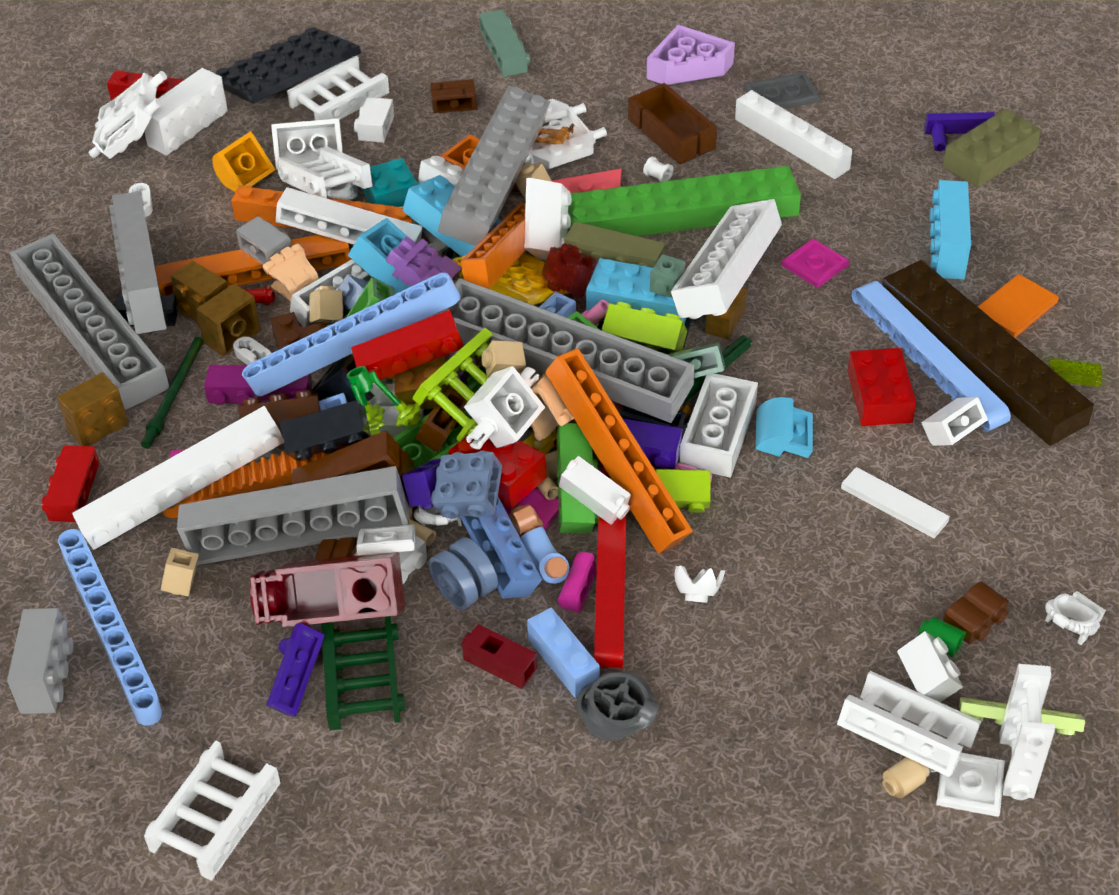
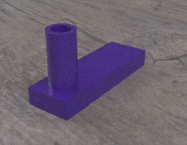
[924,112,995,151]
[266,623,325,717]

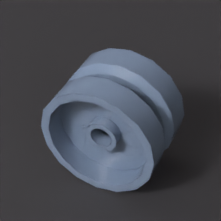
[428,537,498,610]

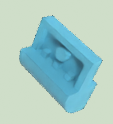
[755,397,813,458]

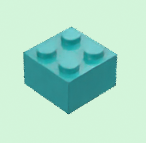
[362,158,418,207]

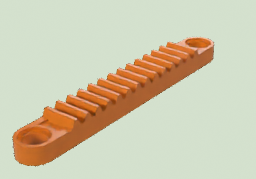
[162,445,349,518]

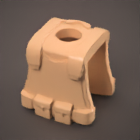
[263,243,319,302]
[531,373,574,441]

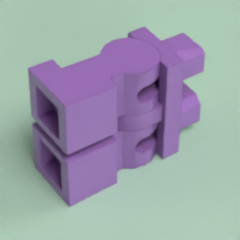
[385,236,462,286]

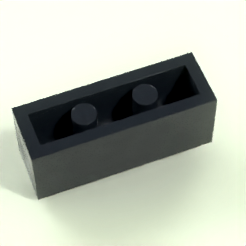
[280,400,371,461]

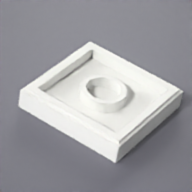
[357,524,416,556]
[936,753,1005,817]

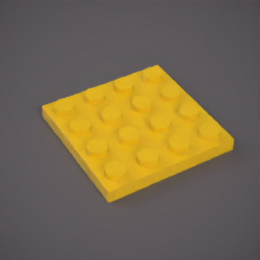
[451,252,582,305]

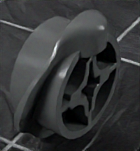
[576,672,659,741]

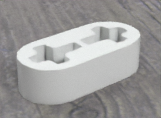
[129,183,153,217]
[233,337,271,365]

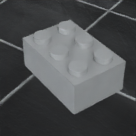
[7,608,73,714]

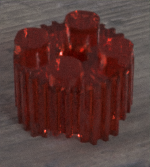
[542,243,597,297]

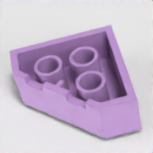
[647,25,735,85]

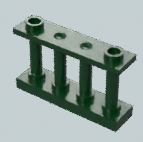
[321,616,405,731]

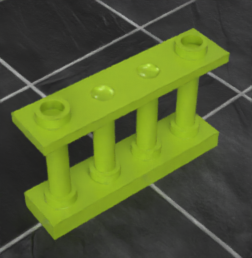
[412,327,521,442]

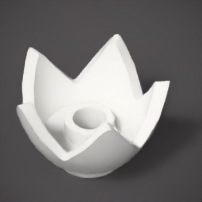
[675,565,725,603]

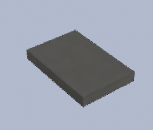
[744,72,821,109]

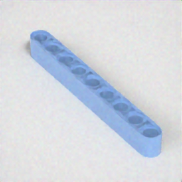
[242,273,461,396]
[852,281,1011,432]
[58,529,162,726]

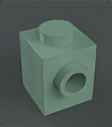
[650,254,685,298]

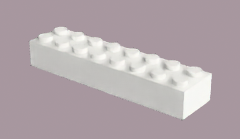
[671,199,782,319]

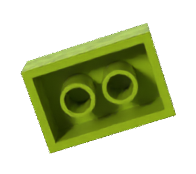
[602,302,687,354]

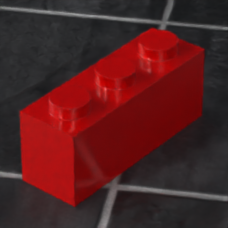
[42,445,100,523]

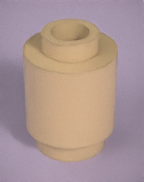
[883,757,929,798]

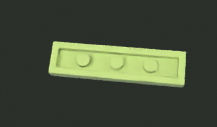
[959,697,1085,735]

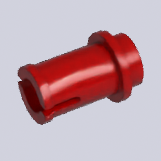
[244,286,275,305]

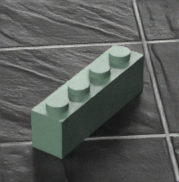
[479,9,530,77]
[667,342,726,378]

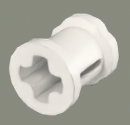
[643,156,674,182]

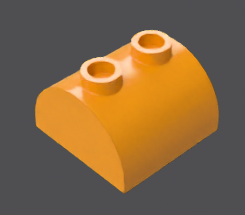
[212,131,276,192]

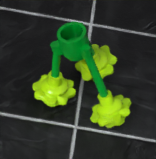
[347,366,421,436]

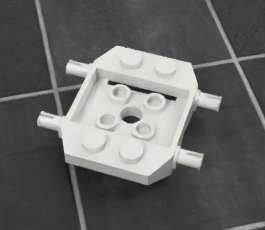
[89,71,167,159]
[525,99,607,169]

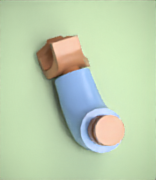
[509,504,569,584]

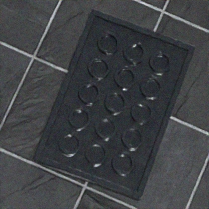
[215,27,361,104]

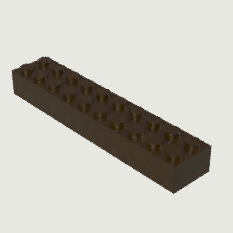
[882,260,1094,446]

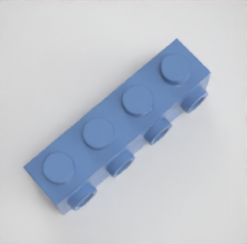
[460,496,542,599]

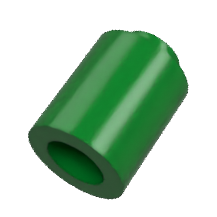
[918,616,966,658]

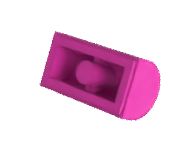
[558,552,597,613]

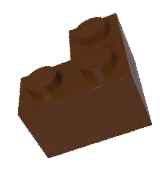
[270,312,327,350]

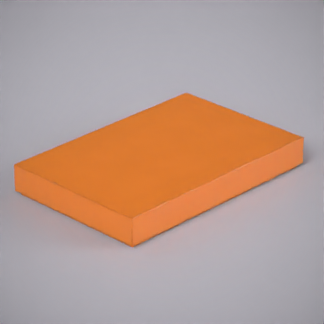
[978,274,1059,338]

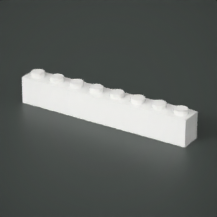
[72,406,284,550]

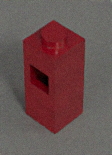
[461,624,538,689]

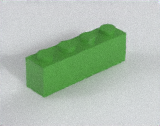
[556,423,599,533]

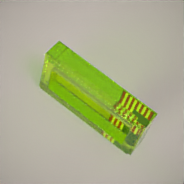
[1049,358,1102,387]

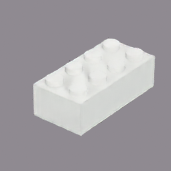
[144,68,228,156]
[679,373,758,478]

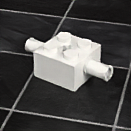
[464,366,545,449]

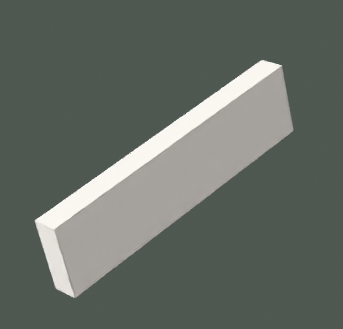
[841,467,950,538]

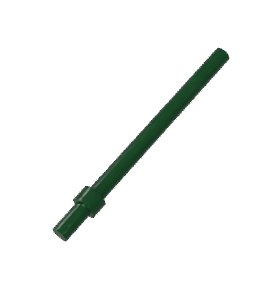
[141,337,203,449]

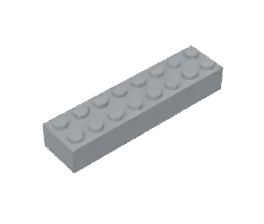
[109,191,166,334]
[177,466,409,565]

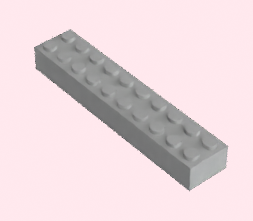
[437,85,551,246]
[10,233,169,410]
[434,278,694,423]

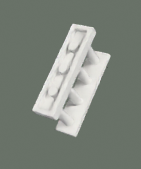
[287,56,389,121]
[278,146,372,199]
[999,664,1055,800]
[837,671,981,777]
[144,740,280,881]

